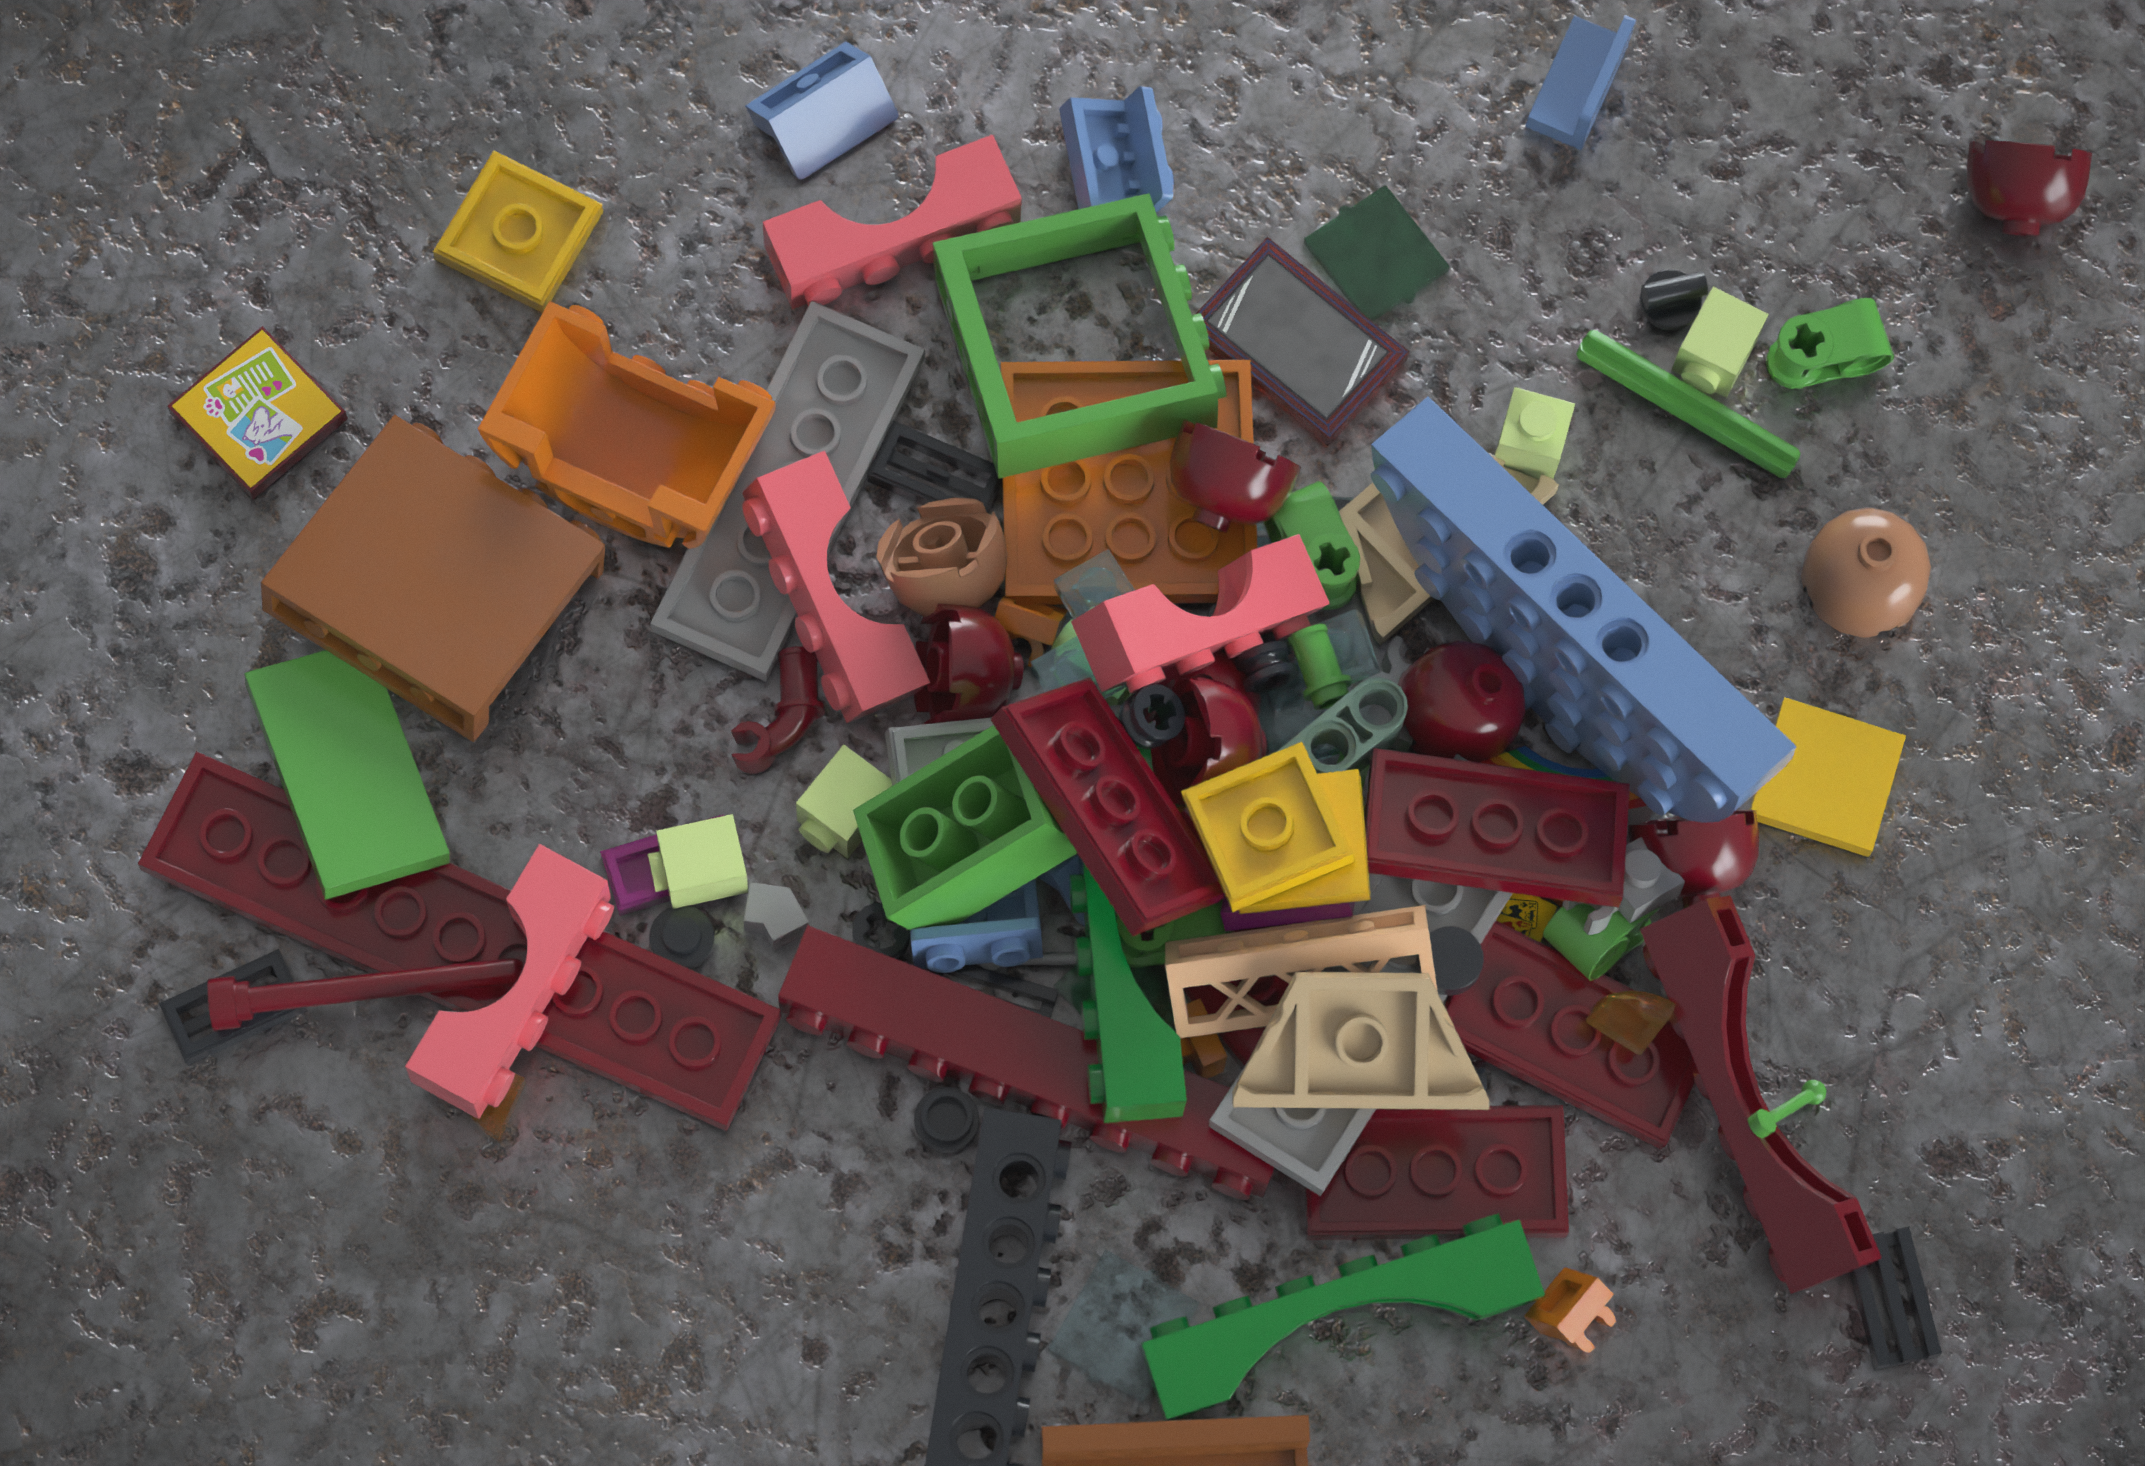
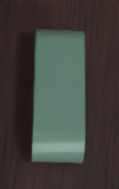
[1277,677,1408,774]

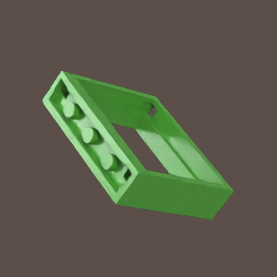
[933,193,1227,479]

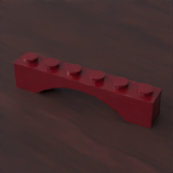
[1640,895,1882,1294]

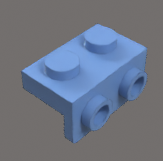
[1059,86,1174,213]
[910,879,1043,973]

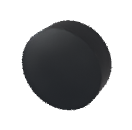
[1416,926,1484,996]

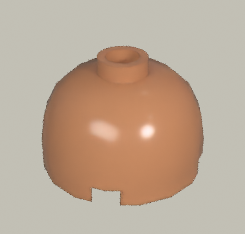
[876,498,1008,617]
[1801,507,1931,638]

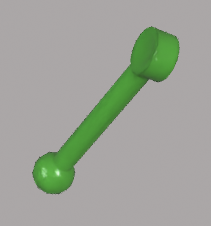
[1748,1080,1827,1138]

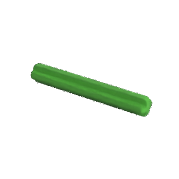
[1576,330,1801,478]

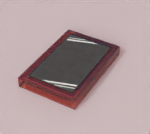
[1196,237,1409,446]

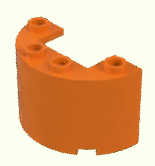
[478,301,776,549]

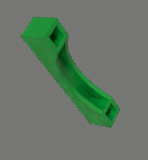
[1069,746,1186,1123]
[1140,1214,1545,1421]

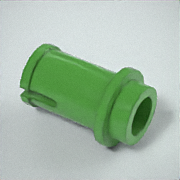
[1287,624,1352,711]

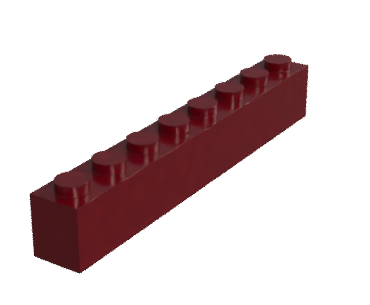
[778,925,1274,1200]

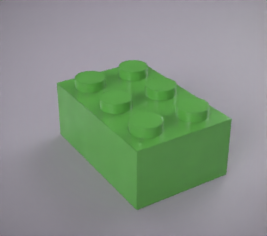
[853,725,1077,931]

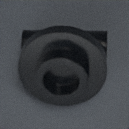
[1639,270,1708,330]

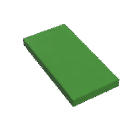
[244,650,450,900]

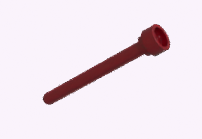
[207,958,524,1031]

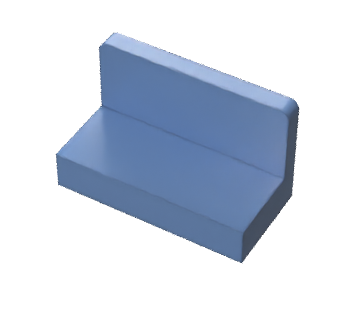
[1525,15,1636,150]
[745,42,899,179]

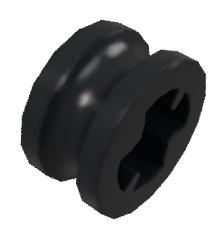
[1235,641,1299,694]
[1118,684,1185,749]
[852,902,910,960]

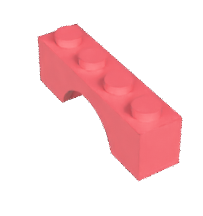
[763,134,1022,309]
[742,450,930,723]
[1071,534,1330,694]
[405,844,614,1119]

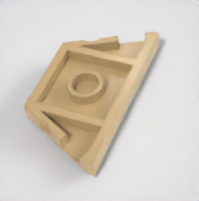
[1339,455,1559,645]
[1232,972,1489,1110]

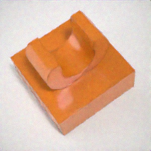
[995,595,1068,668]
[1173,999,1227,1079]
[1524,1267,1616,1353]

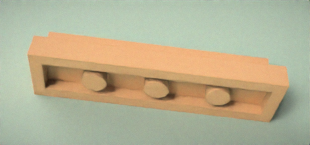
[1165,905,1438,1038]

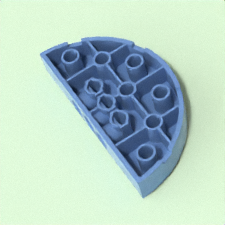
[1370,397,1797,823]

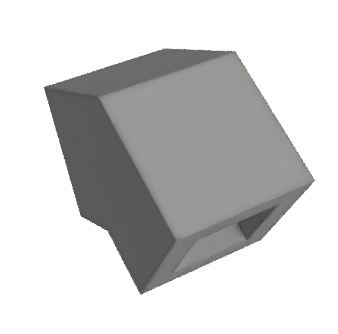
[743,882,809,951]

